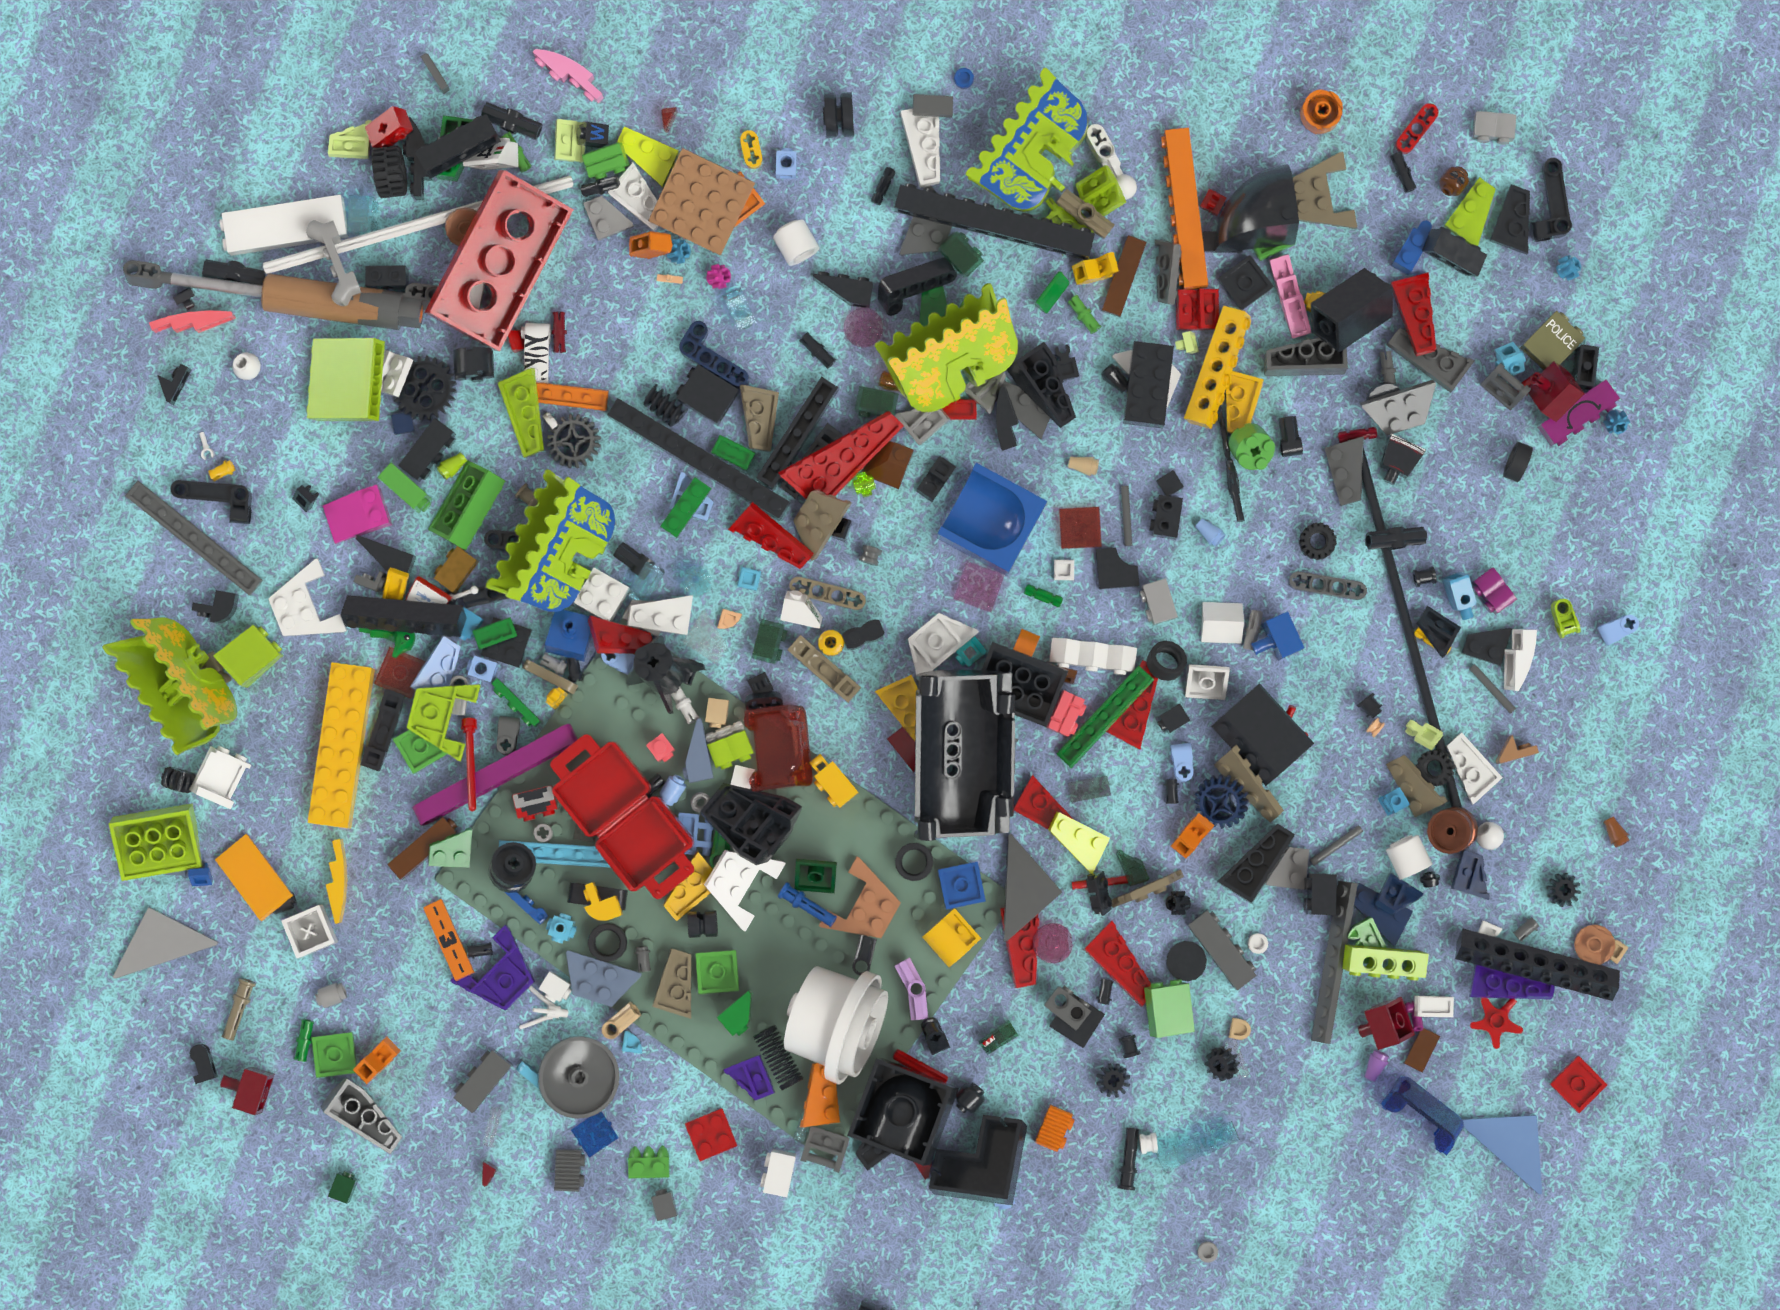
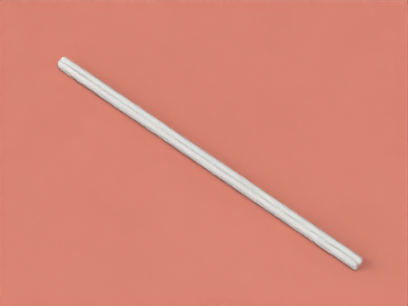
[263,176,573,274]

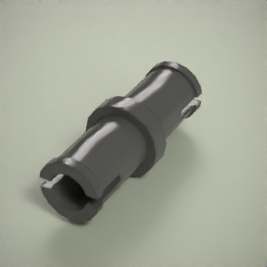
[1379,351,1396,384]

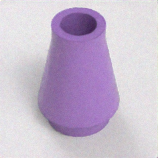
[1364,1050,1389,1082]

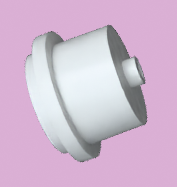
[784,966,888,1084]

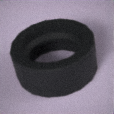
[1503,442,1533,482]
[1146,641,1187,681]
[895,843,933,881]
[588,923,627,962]

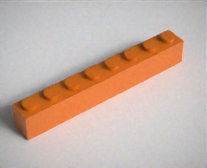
[1161,127,1208,290]

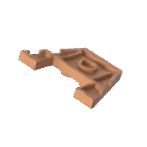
[819,857,901,938]

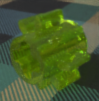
[853,472,876,498]

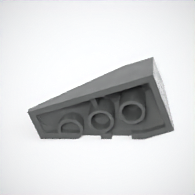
[320,1078,402,1154]

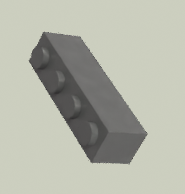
[1187,910,1257,990]

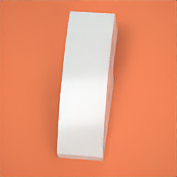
[1504,629,1537,691]

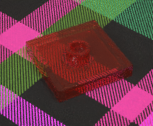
[1059,507,1102,549]
[374,647,426,699]

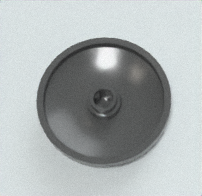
[538,1036,619,1119]

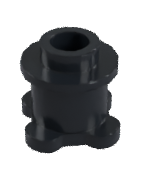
[1356,693,1383,718]

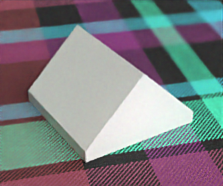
[1201,602,1244,644]
[1185,664,1230,700]

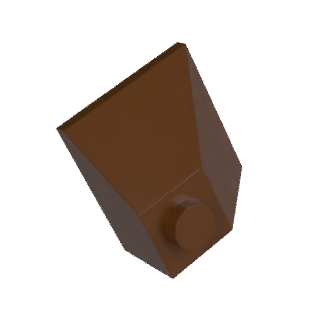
[862,441,914,490]

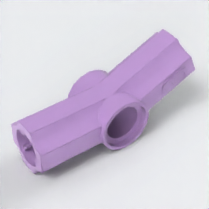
[894,958,928,1020]

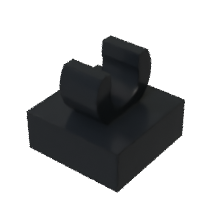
[173,287,195,311]
[292,485,319,512]
[747,672,774,693]

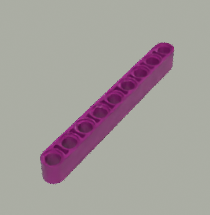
[412,724,578,826]

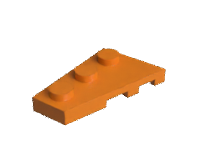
[800,1063,840,1127]

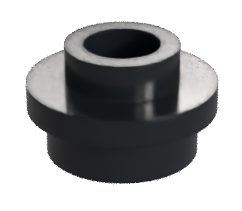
[1420,871,1440,888]

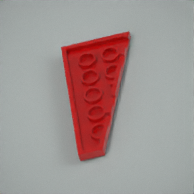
[778,411,904,499]

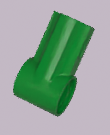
[710,830,730,869]

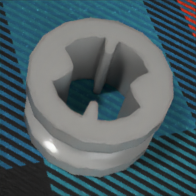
[534,824,553,842]

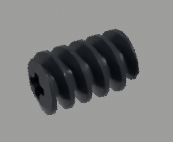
[643,384,688,427]

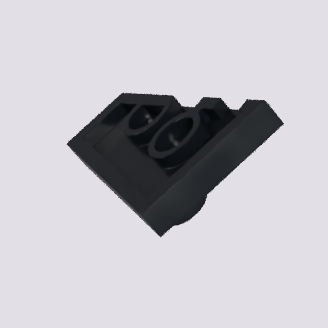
[1490,184,1530,255]

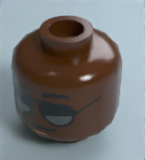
[1439,166,1469,196]

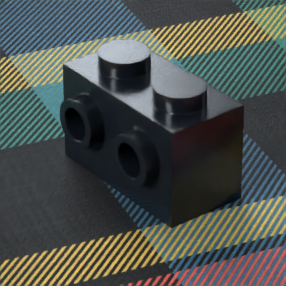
[1149,495,1183,540]

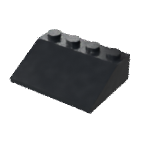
[982,641,1068,727]
[1211,683,1314,786]

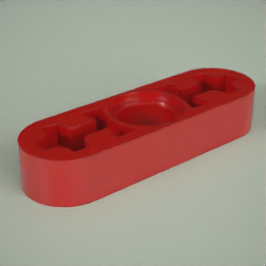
[1395,103,1439,154]

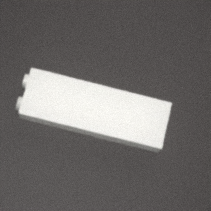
[220,195,349,256]

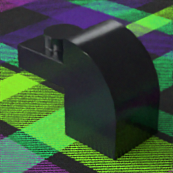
[191,590,239,624]

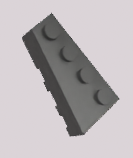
[1264,337,1348,376]

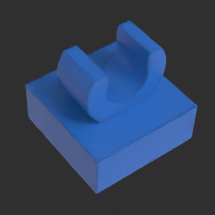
[188,863,213,886]

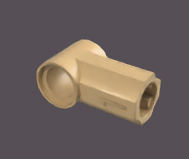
[602,1002,641,1039]

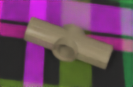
[1056,189,1115,239]

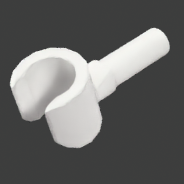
[199,432,214,460]

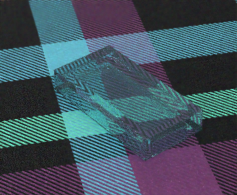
[628,562,665,601]

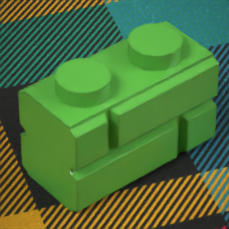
[582,142,630,180]

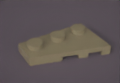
[740,385,779,452]
[652,948,691,1019]

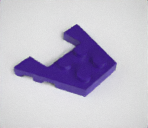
[450,925,535,1011]

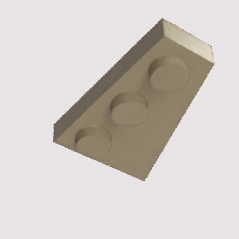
[1386,755,1448,817]

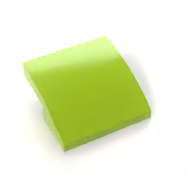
[1075,165,1127,216]

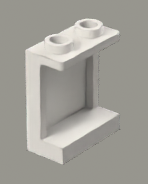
[189,746,251,809]

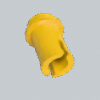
[208,460,236,482]

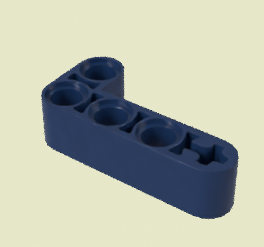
[679,321,749,389]

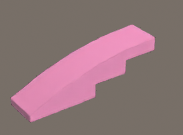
[1268,254,1312,339]

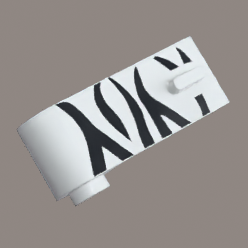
[521,323,551,383]

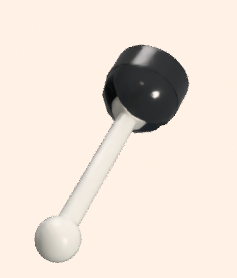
[445,586,478,605]

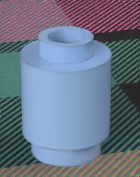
[659,775,686,806]

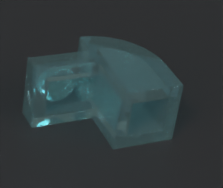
[722,288,756,330]

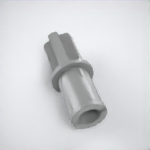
[1243,610,1263,650]

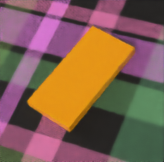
[215,834,293,921]

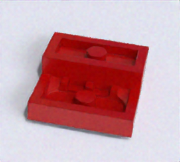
[1176,289,1219,330]

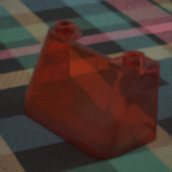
[743,705,813,792]

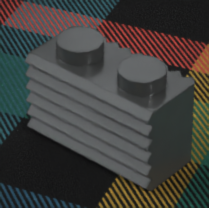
[554,1148,586,1192]

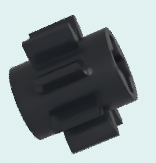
[1166,891,1191,915]

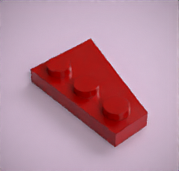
[588,615,652,654]

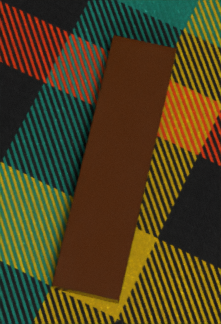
[1102,235,1147,317]

